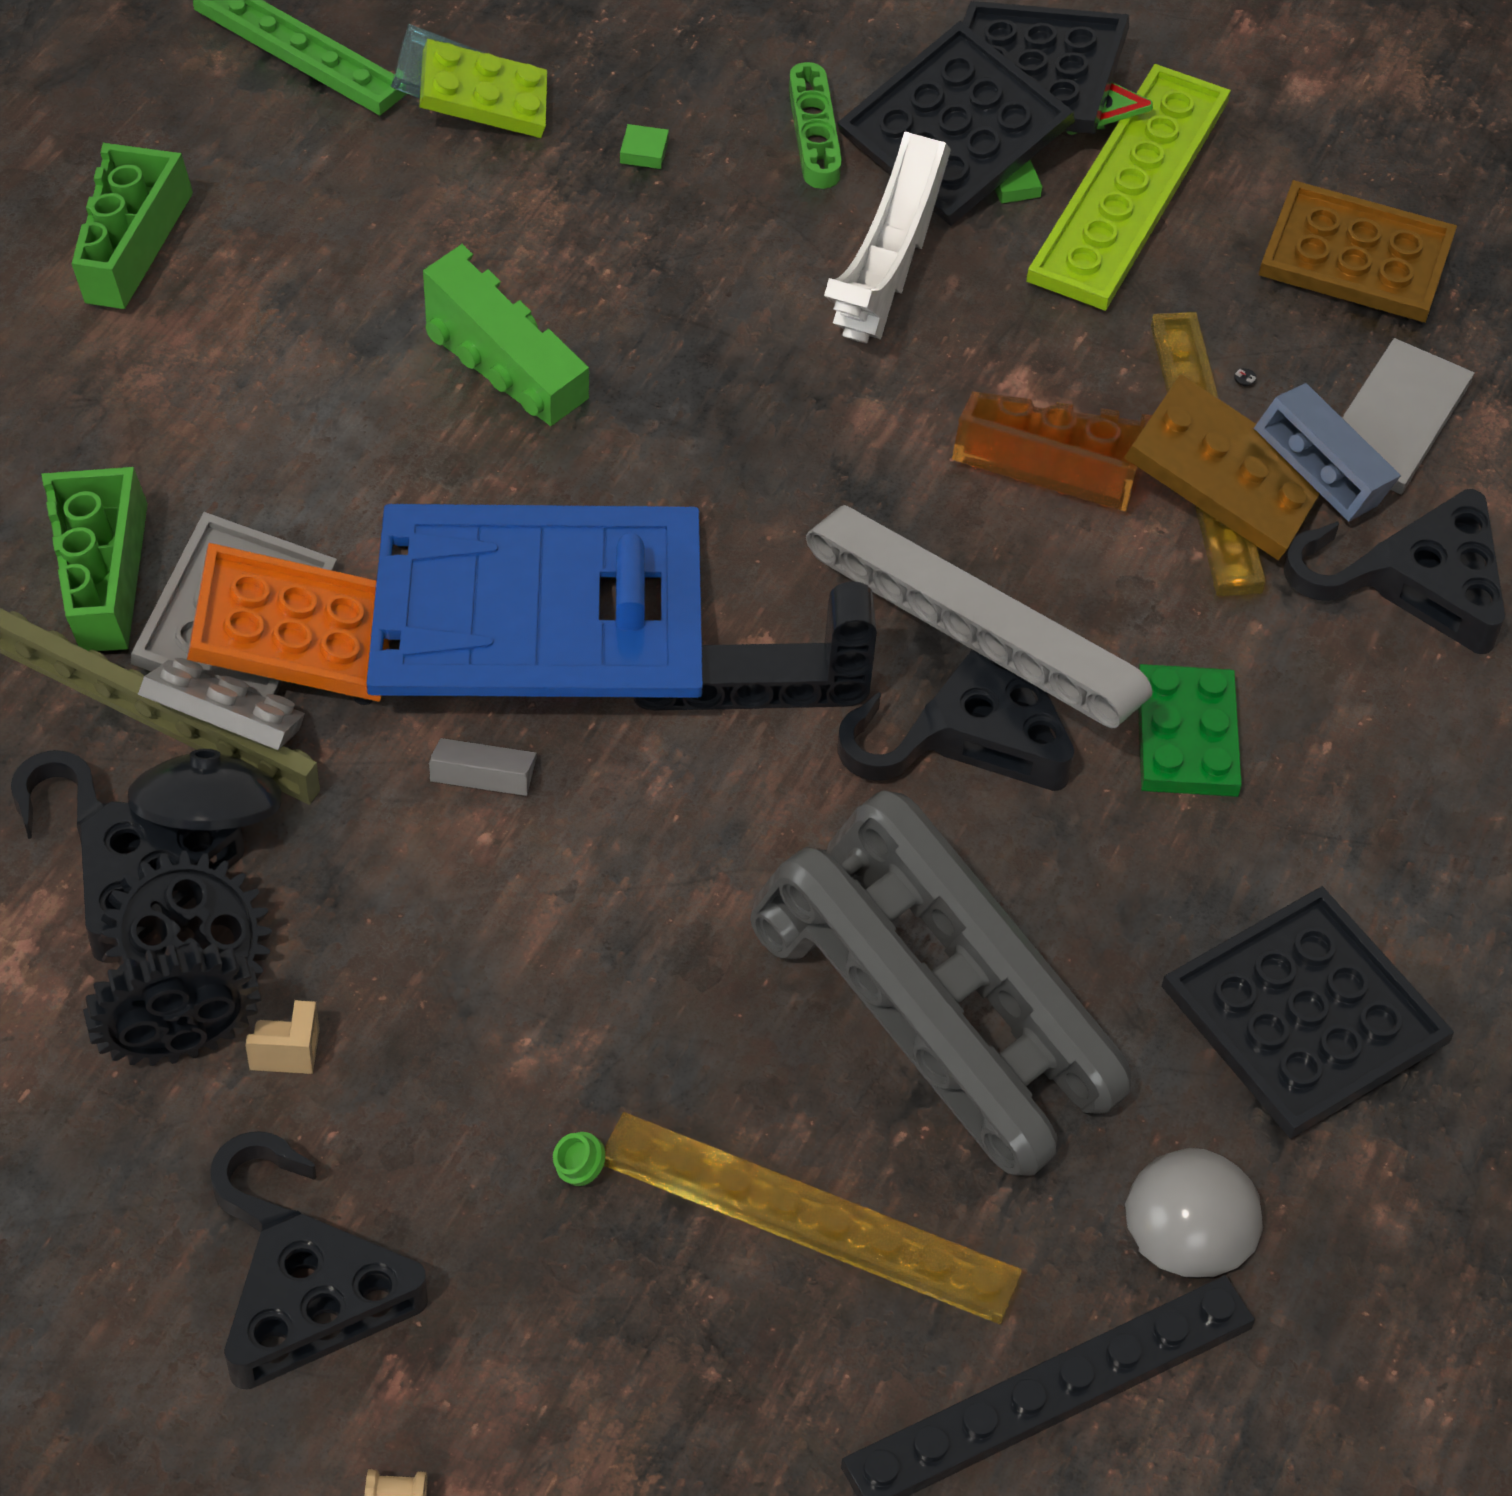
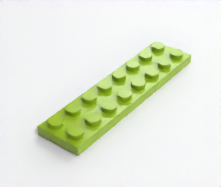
[1026,64,1231,311]

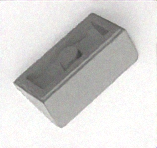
[429,738,537,796]

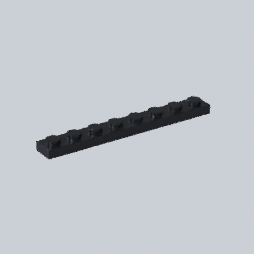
[841,1275,1255,1496]

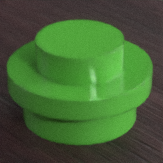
[553,1132,605,1186]

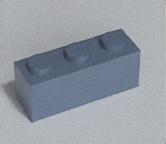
[1254,383,1401,522]

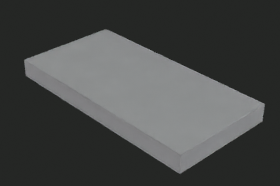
[1342,338,1475,495]

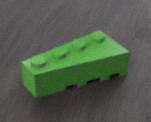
[71,143,193,309]
[423,244,589,426]
[41,467,148,651]

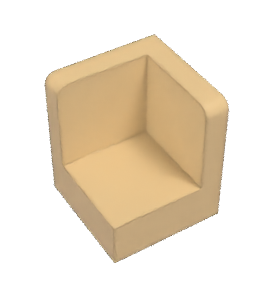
[245,1000,320,1074]

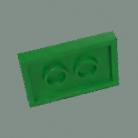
[1138,664,1242,797]

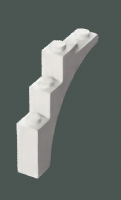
[824,132,951,344]

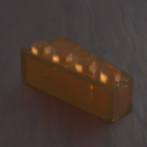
[952,391,1152,512]

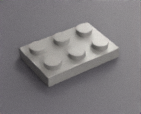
[138,658,305,750]

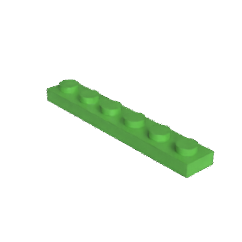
[193,0,407,116]

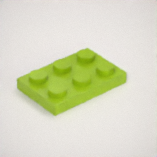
[419,38,547,138]

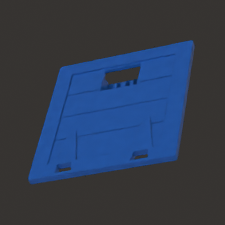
[366,504,703,698]

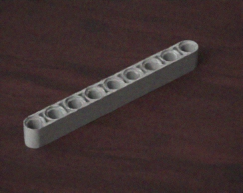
[806,505,1152,728]

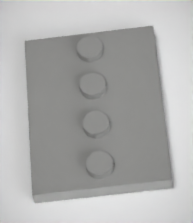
[131,512,337,698]

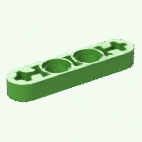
[789,62,842,189]

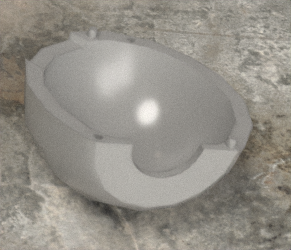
[1124,1148,1263,1277]

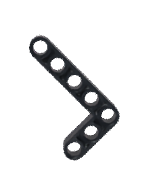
[633,581,877,711]

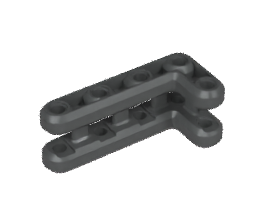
[750,791,1131,1176]

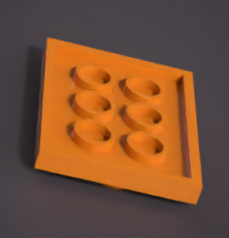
[187,543,390,702]

